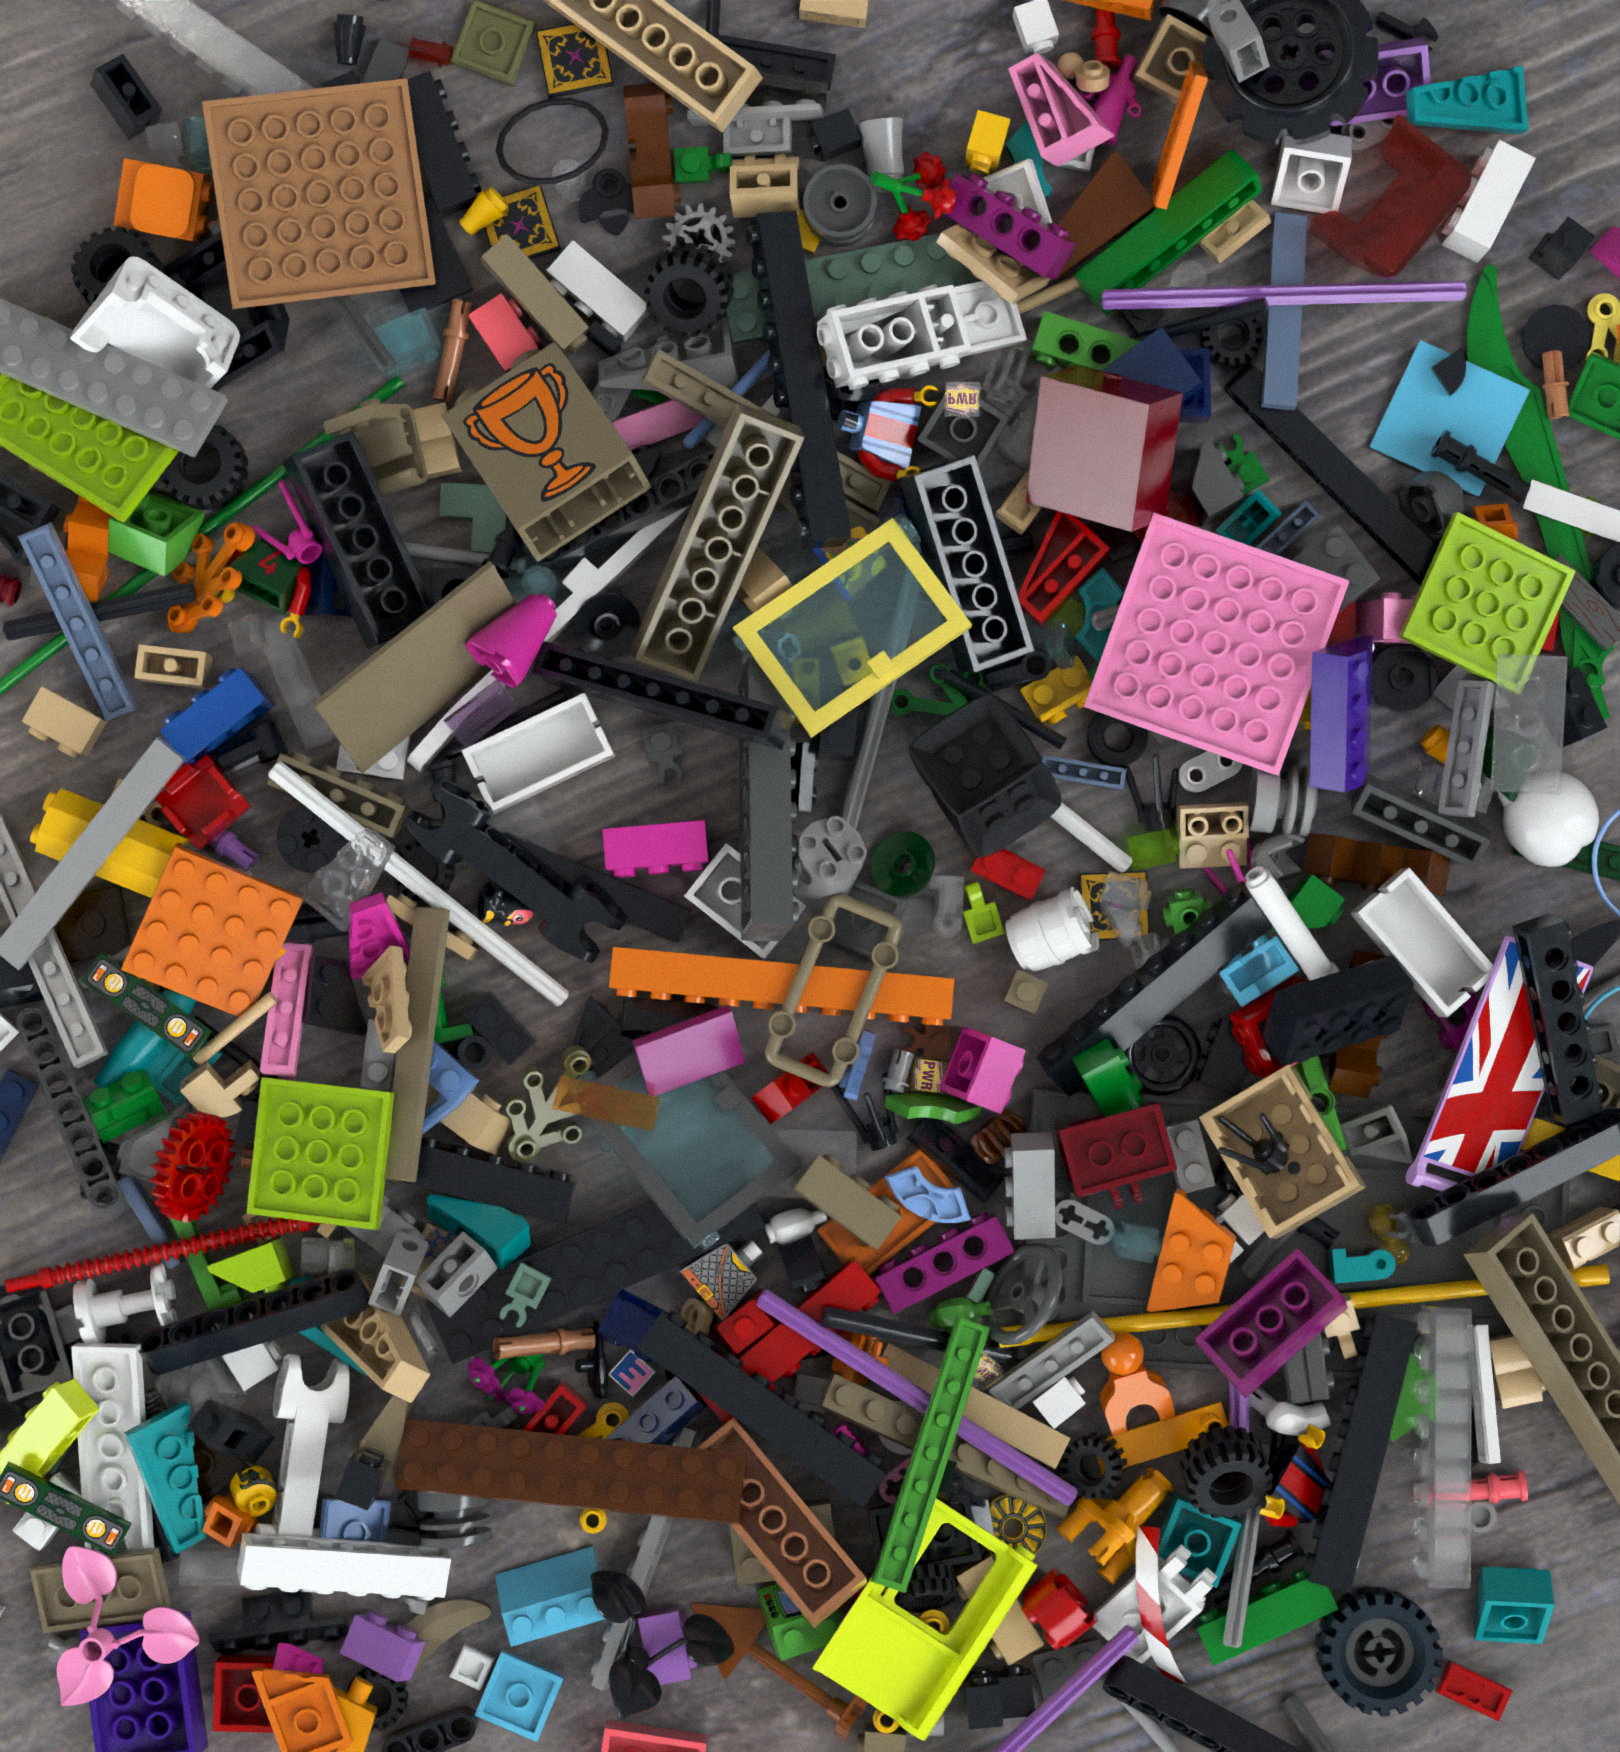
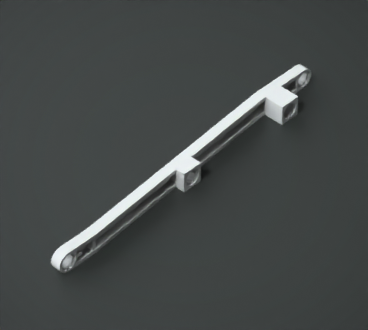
[407,395,781,773]

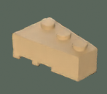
[425,1083,514,1155]

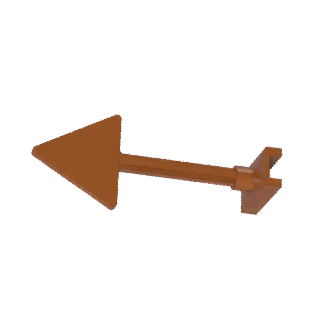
[691,1603,867,1742]

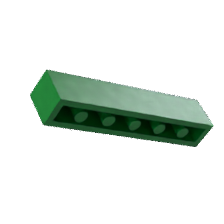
[1075,149,1263,316]

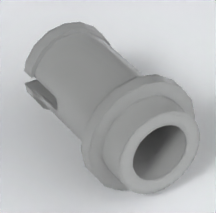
[882,1049,915,1094]

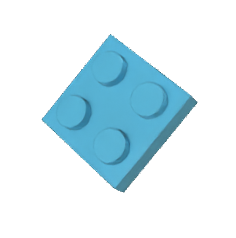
[474,1650,565,1742]

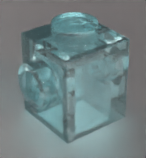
[1112,1221,1163,1264]

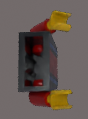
[1258,1424,1331,1527]

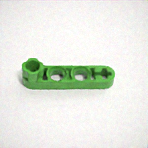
[170,1218,246,1311]

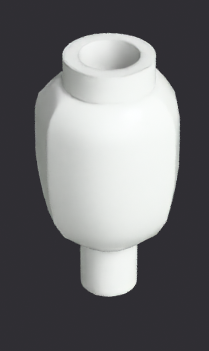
[764,1208,827,1245]

